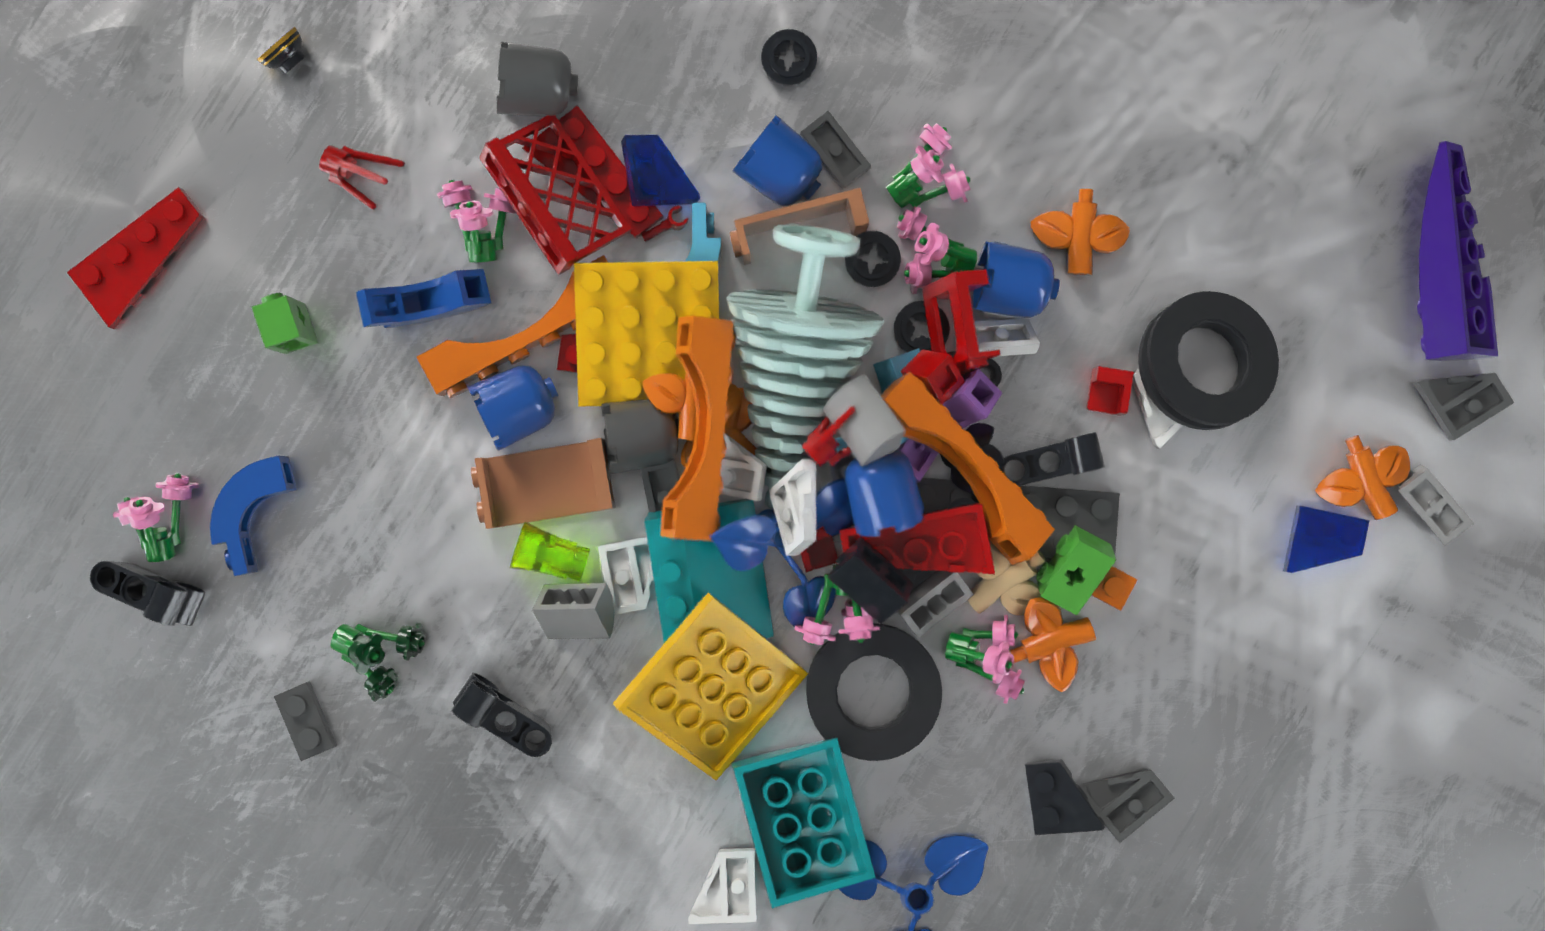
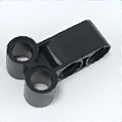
[1001,432,1105,486]
[90,561,205,626]
[452,672,552,757]

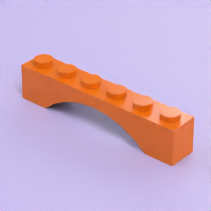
[417,255,608,398]
[660,316,736,541]
[880,372,1055,565]

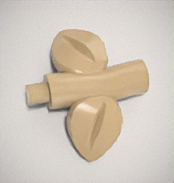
[968,540,1046,616]

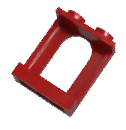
[922,269,1001,374]

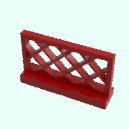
[479,115,632,275]

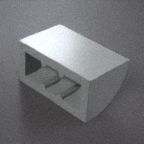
[823,374,905,467]
[897,571,974,638]
[532,583,614,639]

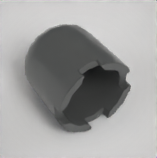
[496,42,578,117]
[601,399,683,474]

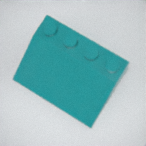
[644,499,774,643]
[731,738,876,908]

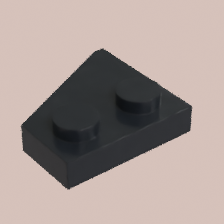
[1025,759,1105,835]

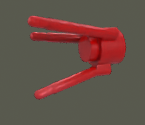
[319,145,405,209]
[802,406,855,467]

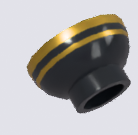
[257,26,306,74]

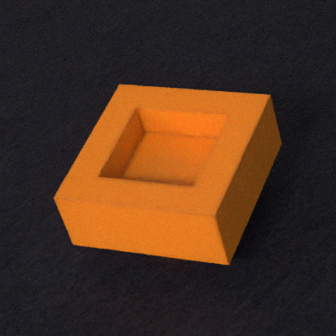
[1091,566,1137,611]

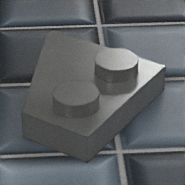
[1413,373,1514,441]
[1079,770,1175,843]

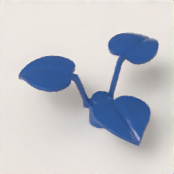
[710,478,853,627]
[839,836,989,931]

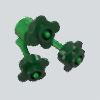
[330,623,425,702]

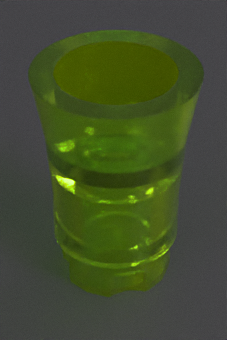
[510,521,590,581]

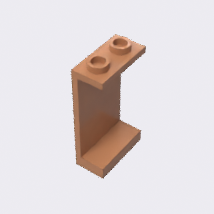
[729,188,870,265]
[471,438,616,529]

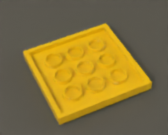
[574,261,719,407]
[613,593,808,781]

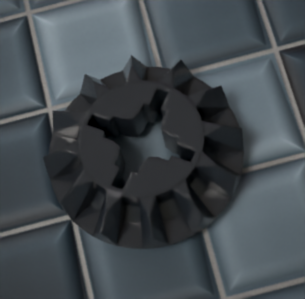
[761,29,817,86]
[845,231,901,287]
[894,301,950,352]

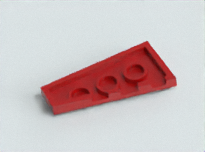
[522,105,664,239]
[67,187,204,329]
[839,503,995,575]

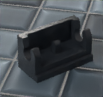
[828,537,913,624]

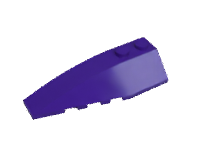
[1417,141,1498,361]

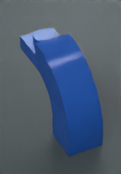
[356,269,491,328]
[210,455,296,576]

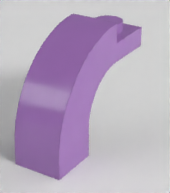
[896,368,1002,483]

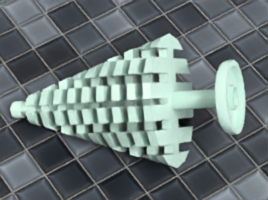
[727,224,884,509]

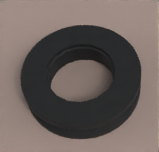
[1138,291,1279,430]
[806,623,942,761]

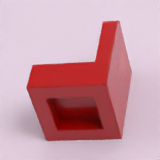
[901,349,965,405]
[1086,366,1134,416]
[801,526,838,573]

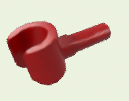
[641,205,689,242]

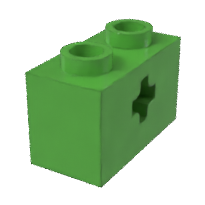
[252,293,318,354]
[1036,525,1116,615]

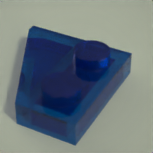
[621,135,700,206]
[1283,506,1370,573]

